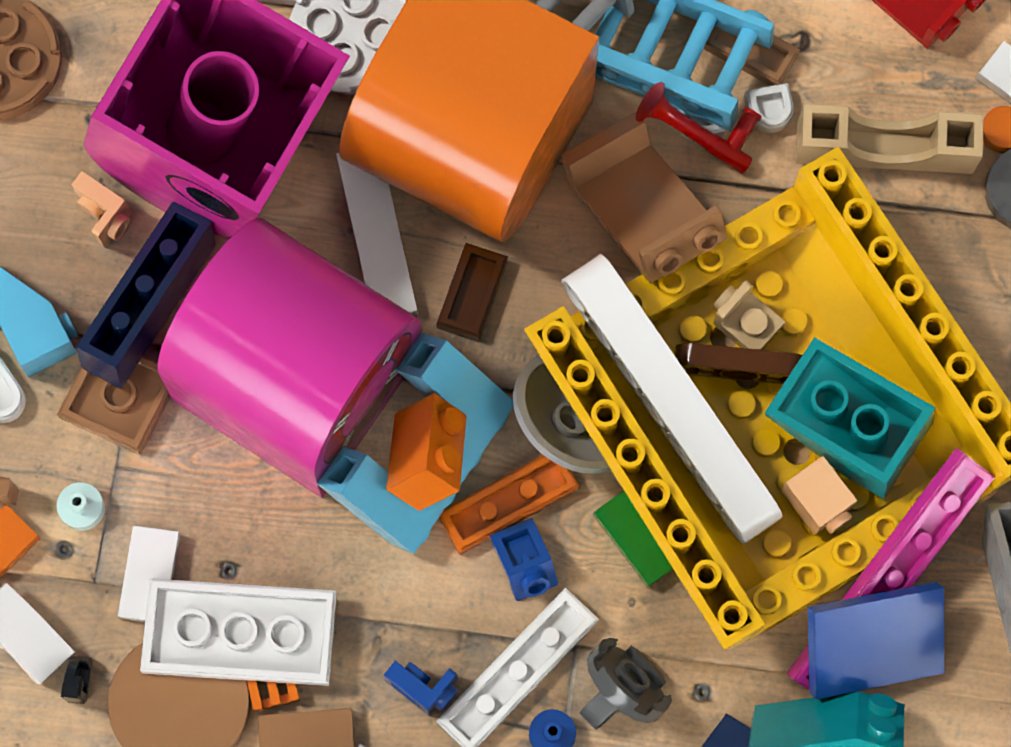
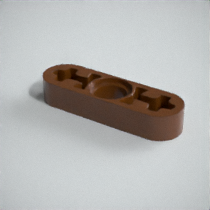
[675,343,802,384]

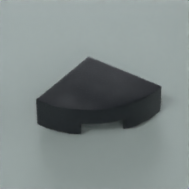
[61,656,93,704]

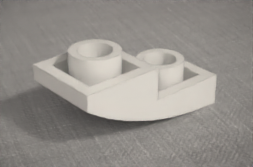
[0,583,74,684]

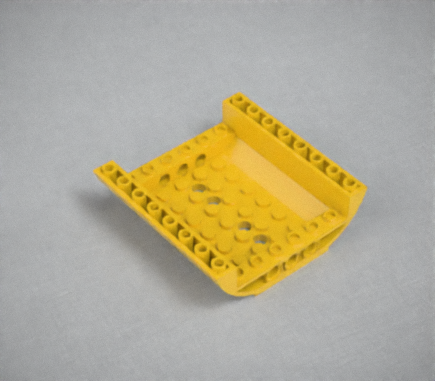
[524,146,1011,650]

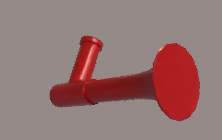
[635,81,762,174]

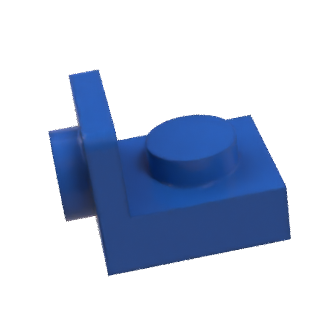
[490,518,558,601]
[383,660,459,716]

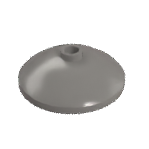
[513,355,611,474]

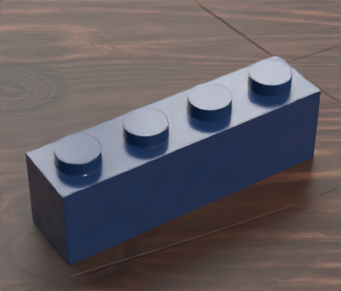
[76,202,216,389]

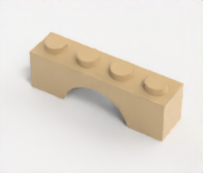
[796,103,983,174]

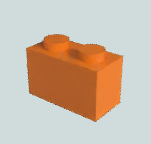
[386,393,467,511]

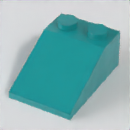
[765,337,936,499]
[748,691,905,747]

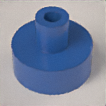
[529,709,576,747]

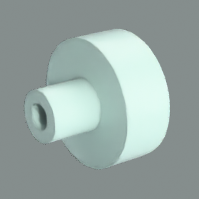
[57,482,105,531]

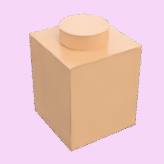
[781,456,857,536]

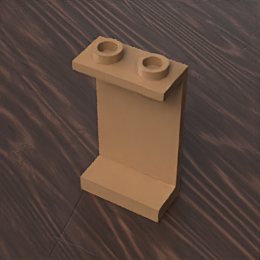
[561,112,727,284]

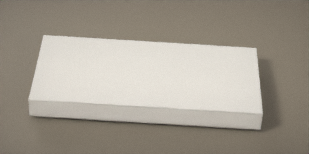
[140,578,337,686]

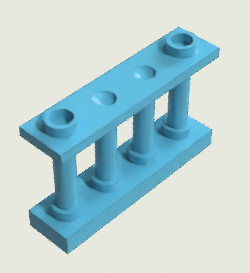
[595,0,774,131]

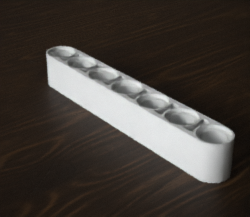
[562,254,782,544]

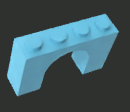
[317,333,514,554]

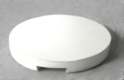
[289,0,407,95]

